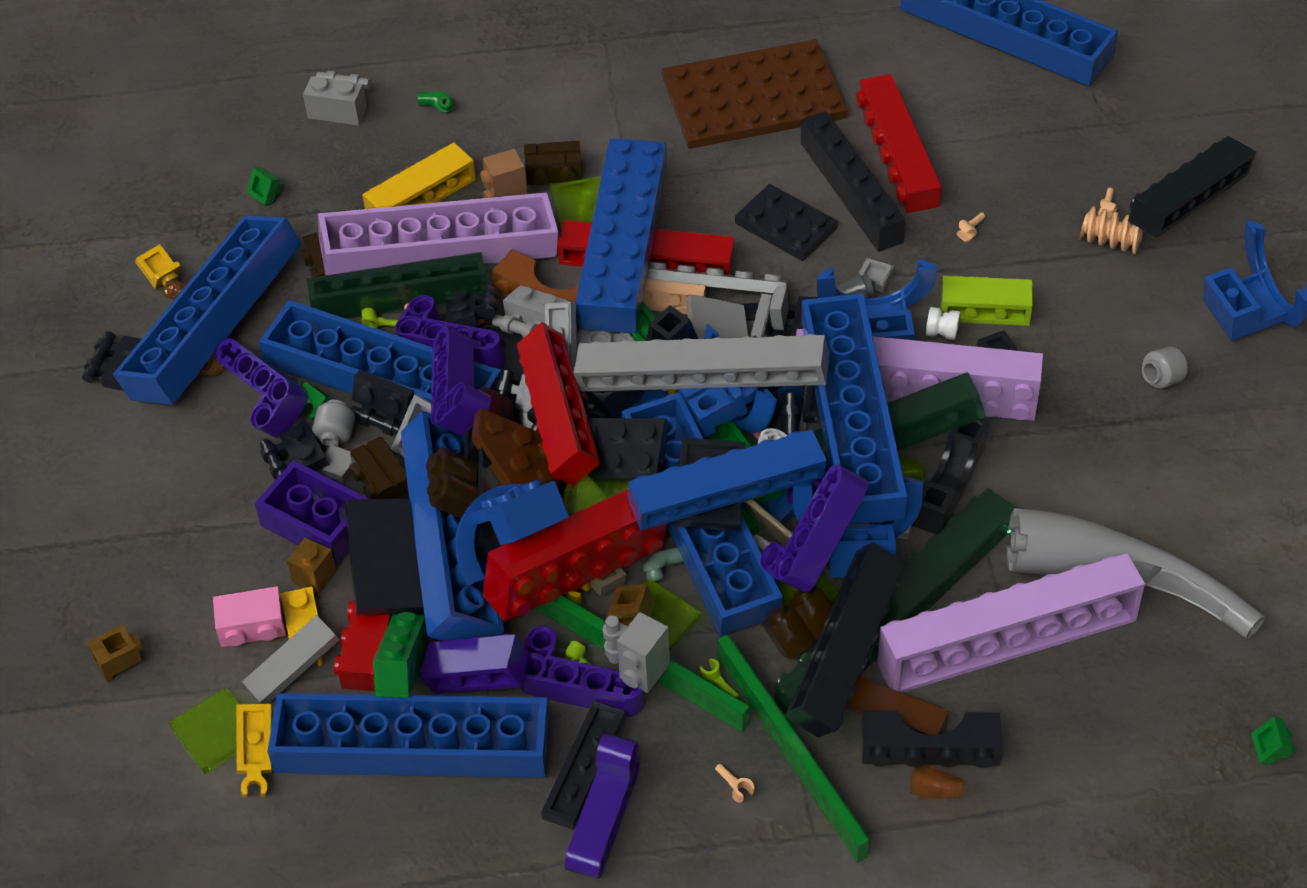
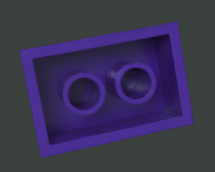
[255,460,369,565]

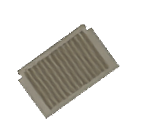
[744,499,835,585]

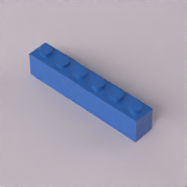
[628,430,827,530]

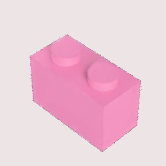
[213,586,286,647]

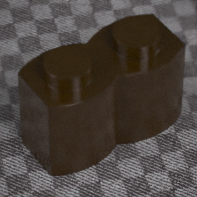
[426,446,479,519]
[762,586,832,660]

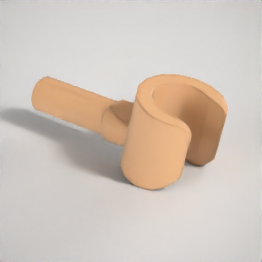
[1098,188,1118,219]
[956,213,986,243]
[715,764,754,803]

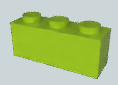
[941,276,1032,326]

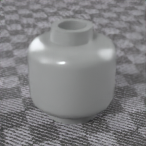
[1141,346,1188,389]
[312,400,355,447]

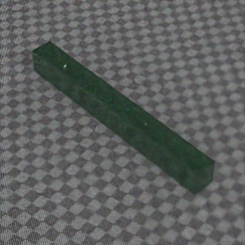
[774,488,1018,713]

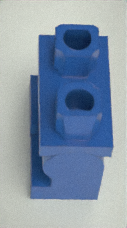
[676,387,758,438]

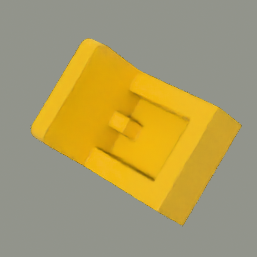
[135,244,181,289]

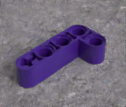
[395,295,506,369]
[431,327,491,436]
[216,338,308,438]
[760,464,867,592]
[520,626,644,717]
[564,733,640,879]

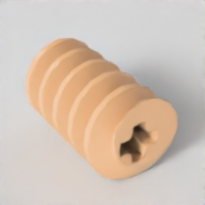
[1079,206,1144,255]

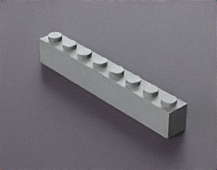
[574,334,829,392]

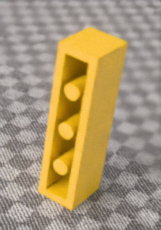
[362,142,476,209]

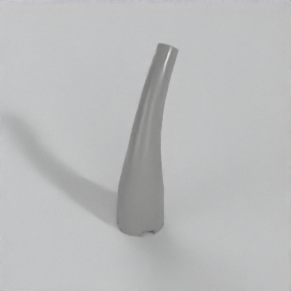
[1006,508,1265,640]

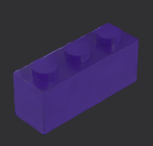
[419,634,530,694]

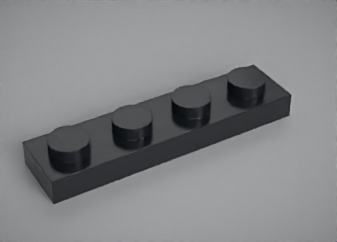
[541,701,625,830]

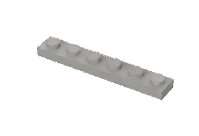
[647,262,789,293]

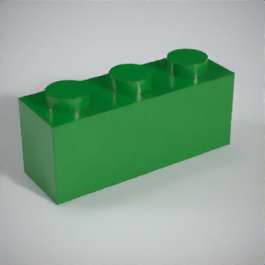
[373,612,427,698]

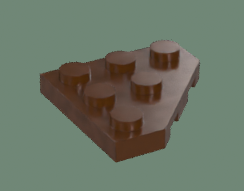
[472,408,559,488]

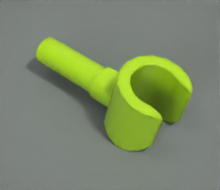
[361,308,398,329]
[565,641,592,665]
[700,659,739,698]

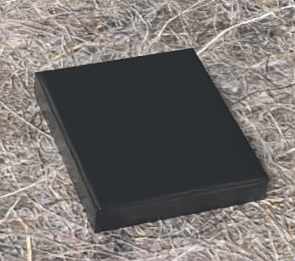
[740,303,758,321]

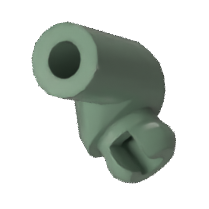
[643,547,683,582]

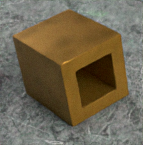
[287,537,337,595]

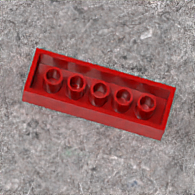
[483,489,667,622]

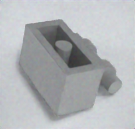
[303,70,371,126]
[492,285,568,338]
[603,612,670,693]

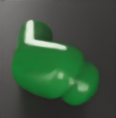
[418,91,454,113]

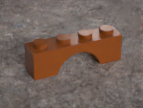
[492,249,579,323]

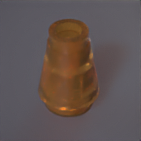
[910,765,963,799]

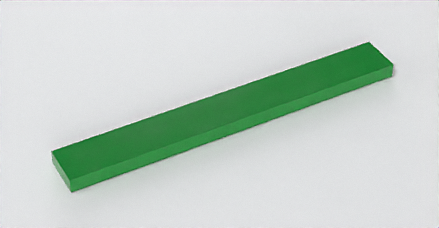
[534,595,749,733]
[717,635,870,863]

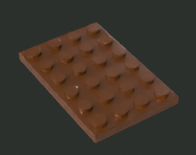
[662,39,847,149]

